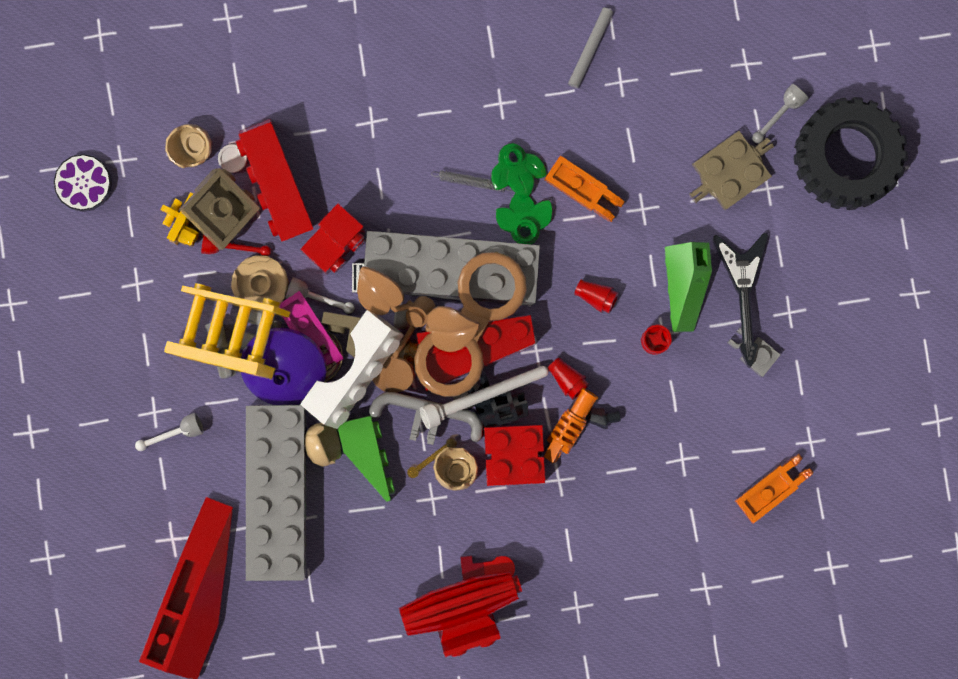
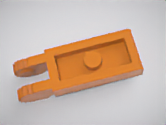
[544,156,625,222]
[735,453,814,524]

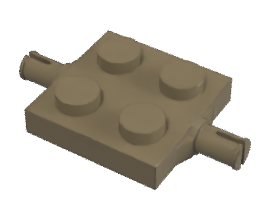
[689,131,774,210]

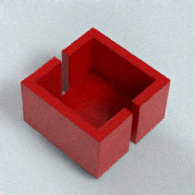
[484,425,545,486]

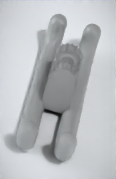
[369,392,483,445]

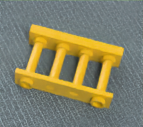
[164,283,290,379]

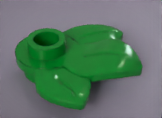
[491,143,546,199]
[496,193,552,245]

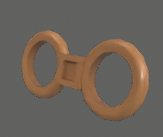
[414,252,527,397]

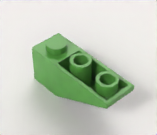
[665,242,712,332]
[338,416,395,502]

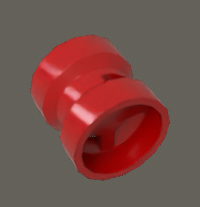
[641,325,672,355]

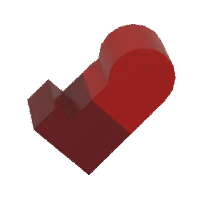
[460,555,515,580]

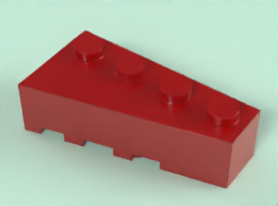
[235,119,313,242]
[417,315,535,392]

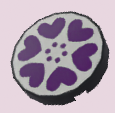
[54,154,112,212]

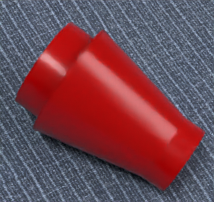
[574,279,619,314]
[548,357,589,400]

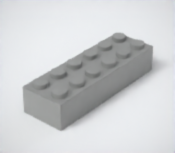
[364,231,540,306]
[246,405,306,581]

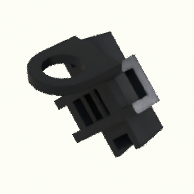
[468,370,529,428]

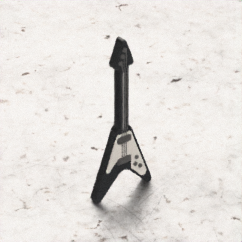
[712,233,768,368]

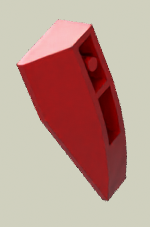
[139,497,233,679]

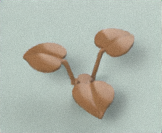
[357,266,480,393]

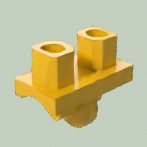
[160,192,200,247]

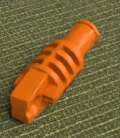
[544,388,599,463]

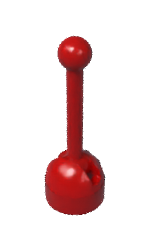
[201,234,271,256]

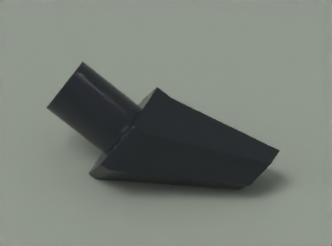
[585,408,621,429]

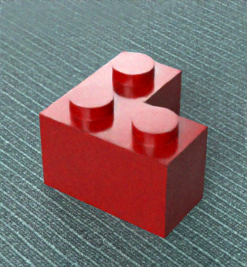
[300,203,366,275]

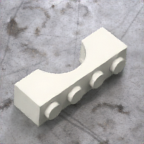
[300,310,404,429]

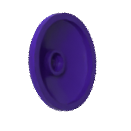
[241,328,327,406]

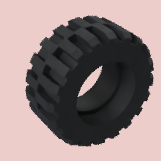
[793,97,908,210]

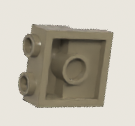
[179,168,260,250]

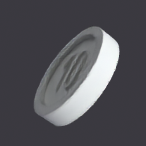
[218,144,247,173]

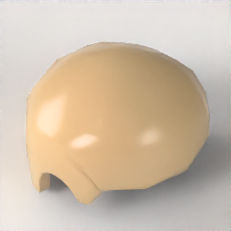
[165,124,212,168]
[304,422,341,467]
[433,447,478,491]

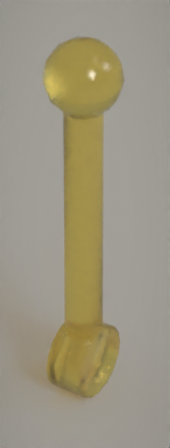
[407,437,457,478]

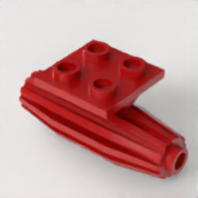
[399,571,523,657]

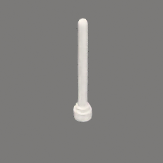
[420,366,549,429]

